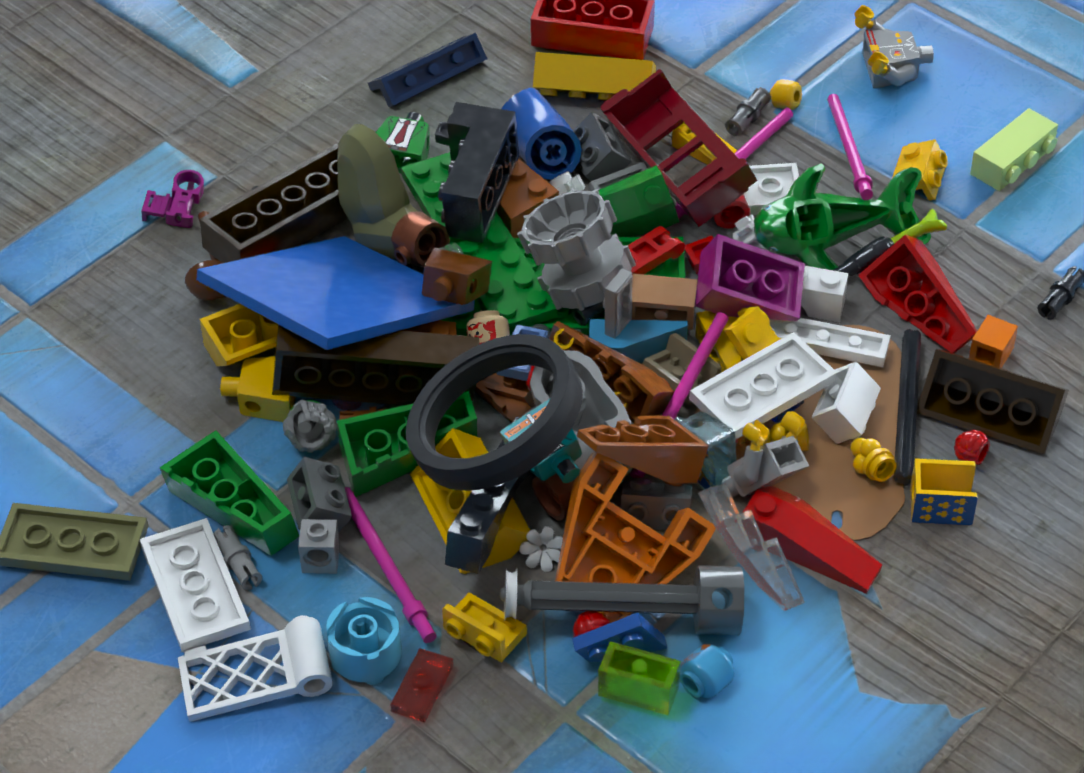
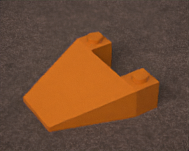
[555,452,717,623]

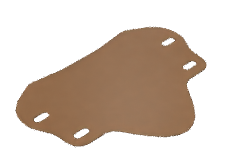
[695,325,905,540]

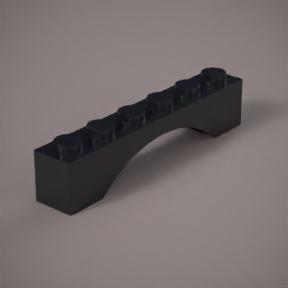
[445,417,535,574]

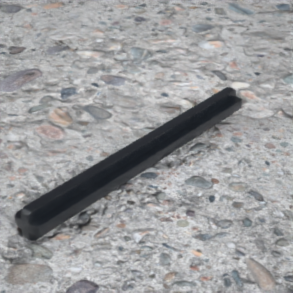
[893,329,921,485]

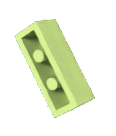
[970,108,1058,191]

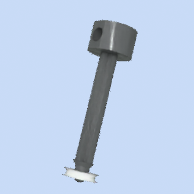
[500,565,744,635]

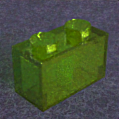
[598,641,681,715]

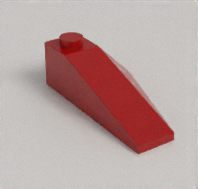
[858,235,977,354]
[740,486,882,594]

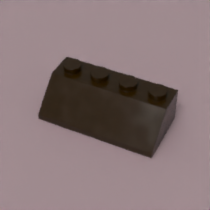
[917,349,1069,454]

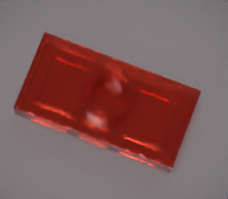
[390,648,454,723]

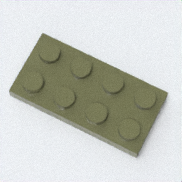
[0,503,149,581]

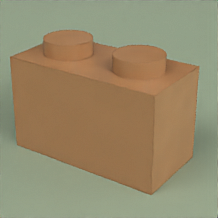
[631,274,698,330]

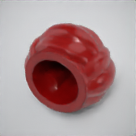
[954,430,990,465]
[573,611,611,637]

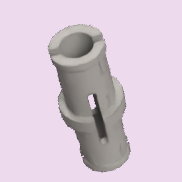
[214,525,262,590]

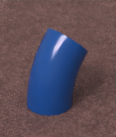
[501,88,582,180]

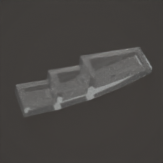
[698,483,805,611]

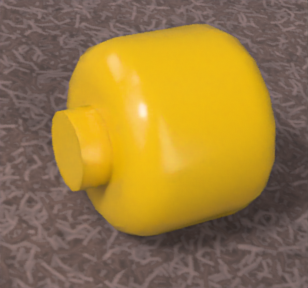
[770,79,802,110]

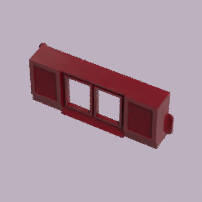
[601,69,758,227]

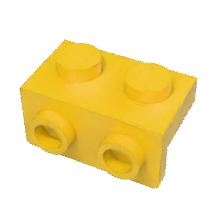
[892,139,948,201]
[724,307,781,360]
[442,592,527,663]

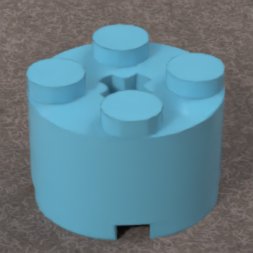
[326,597,402,685]

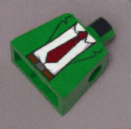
[376,112,430,174]

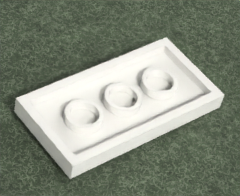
[689,332,837,441]
[140,518,251,652]

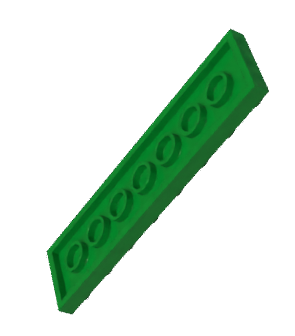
[401,152,558,333]

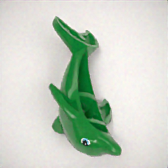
[754,163,931,270]

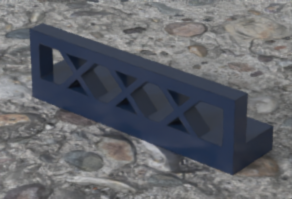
[368,33,487,107]

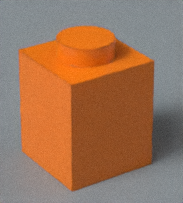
[969,315,1018,368]

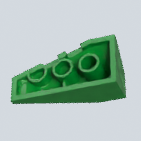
[598,166,680,237]

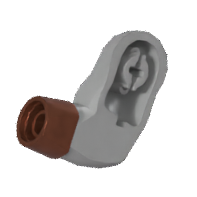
[530,350,634,520]

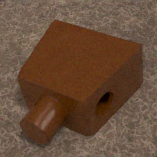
[422,248,492,305]

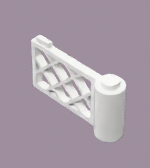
[178,616,332,722]

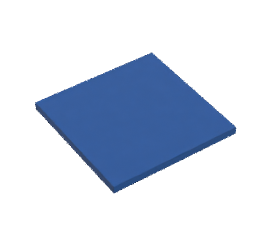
[196,236,475,350]

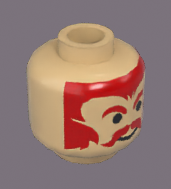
[466,310,510,345]

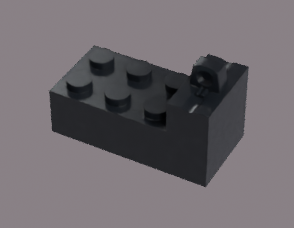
[435,102,519,243]

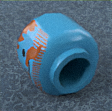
[680,644,735,699]

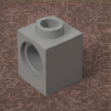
[298,519,340,574]

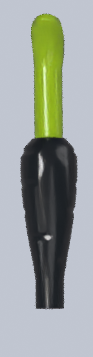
[833,209,947,276]

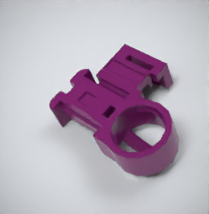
[141,170,204,228]

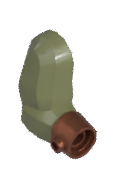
[337,124,450,267]

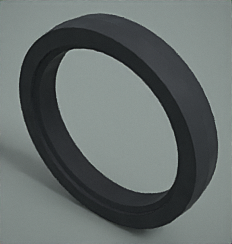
[406,334,583,491]

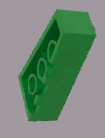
[337,391,477,497]
[159,430,300,556]

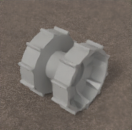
[517,189,636,311]

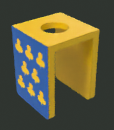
[910,458,978,525]

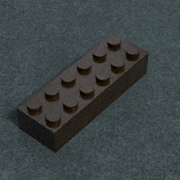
[200,143,348,263]
[272,324,479,405]

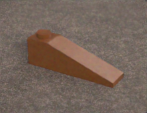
[549,321,675,423]
[577,416,709,486]

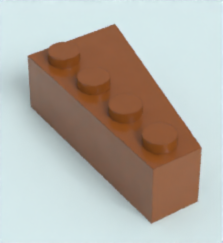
[496,159,559,238]

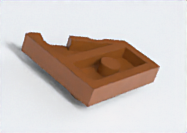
[475,373,531,423]

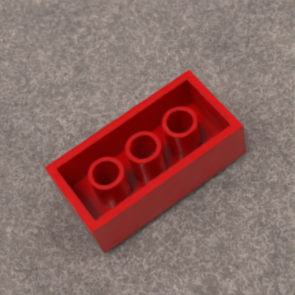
[530,0,655,60]

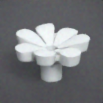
[520,526,563,572]

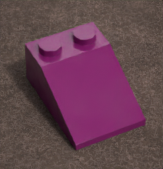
[695,234,805,321]

